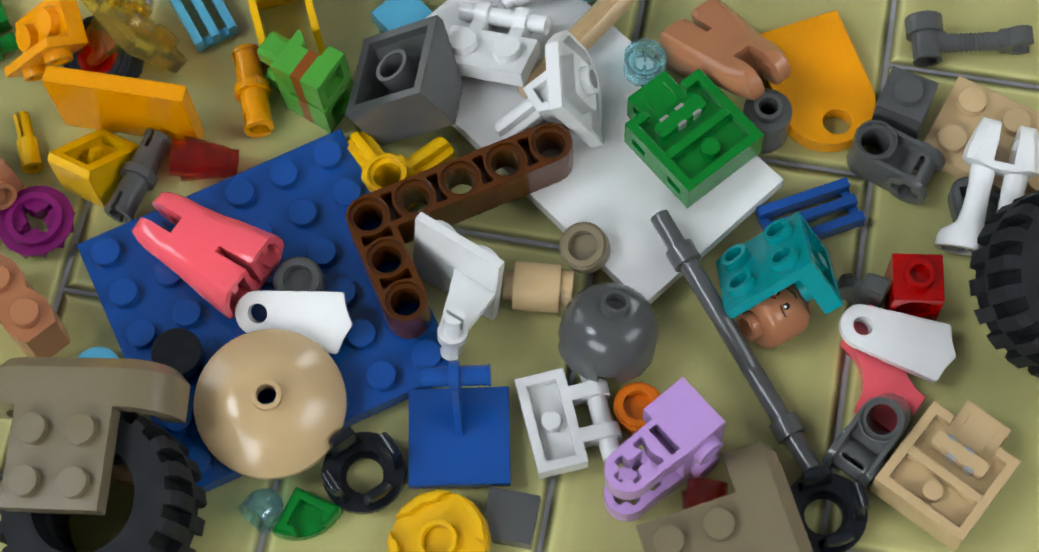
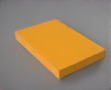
[42,65,204,145]

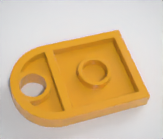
[760,10,876,152]

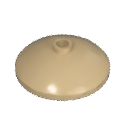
[194,329,347,480]

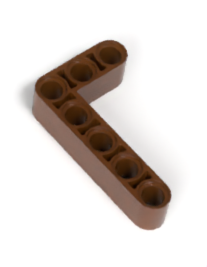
[346,122,573,339]

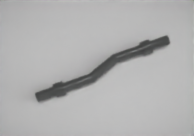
[651,210,822,472]

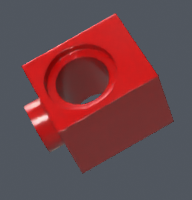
[884,253,945,321]

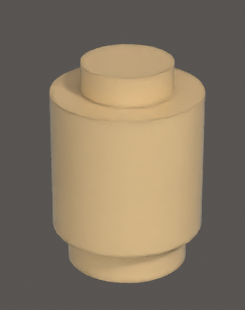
[503,261,575,313]

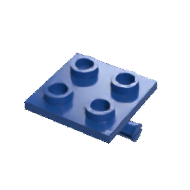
[408,361,511,489]

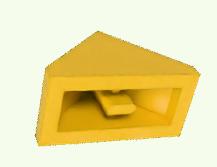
[47,128,139,208]

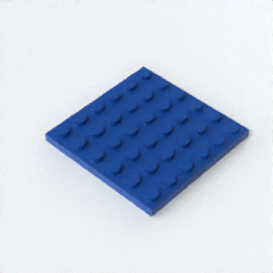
[77,129,457,493]

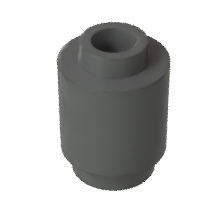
[743,89,792,154]

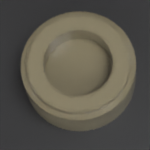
[559,222,611,274]

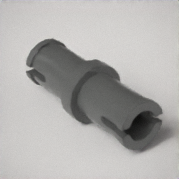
[104,128,173,223]

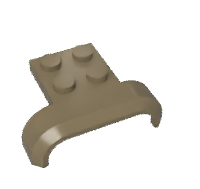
[0,357,191,515]
[636,441,813,552]

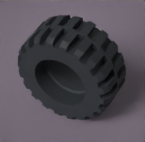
[969,190,1039,377]
[0,411,207,552]

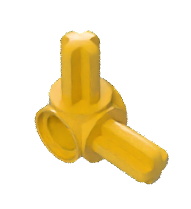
[347,131,456,211]

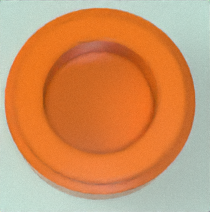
[613,382,661,435]

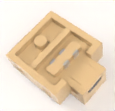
[869,400,1021,552]

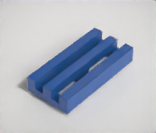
[755,177,866,240]

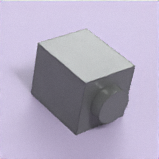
[872,66,939,140]

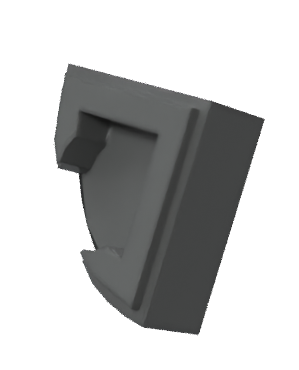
[837,273,891,308]

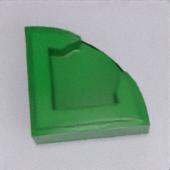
[272,487,343,541]

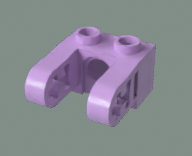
[604,377,725,521]

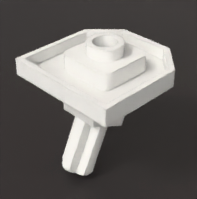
[495,30,604,148]

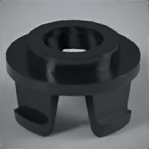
[321,426,406,514]
[790,465,870,552]

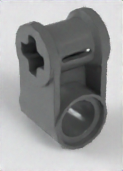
[846,120,946,205]
[821,393,912,491]

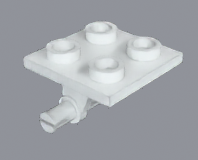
[413,212,505,361]

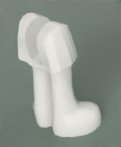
[934,117,1039,256]

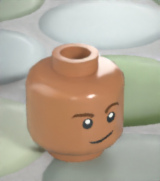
[736,283,812,349]

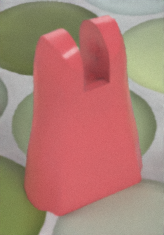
[132,192,284,319]

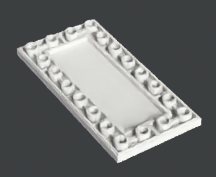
[425,0,784,304]

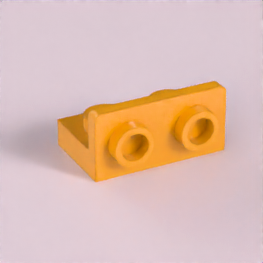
[4,0,89,82]

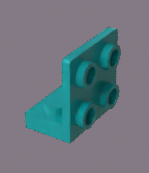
[716,211,843,319]

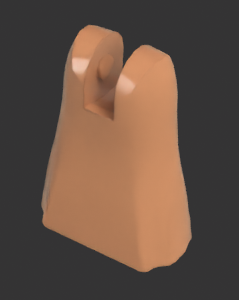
[657,0,791,101]

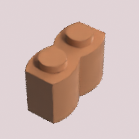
[0,254,70,357]

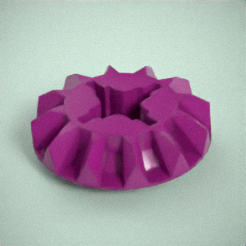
[0,186,76,259]

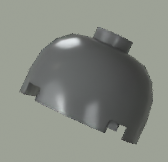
[558,282,659,383]

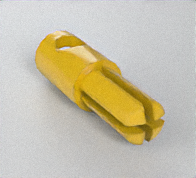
[13,111,43,174]

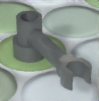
[904,10,1034,67]

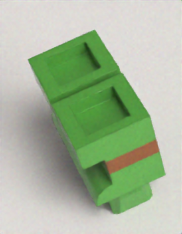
[257,30,353,133]

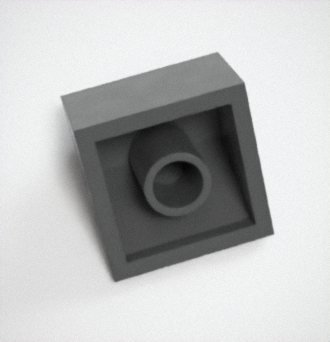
[345,15,463,146]

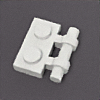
[447,0,551,87]
[514,368,623,479]

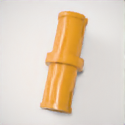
[231,43,275,138]

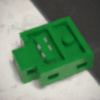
[624,68,764,209]

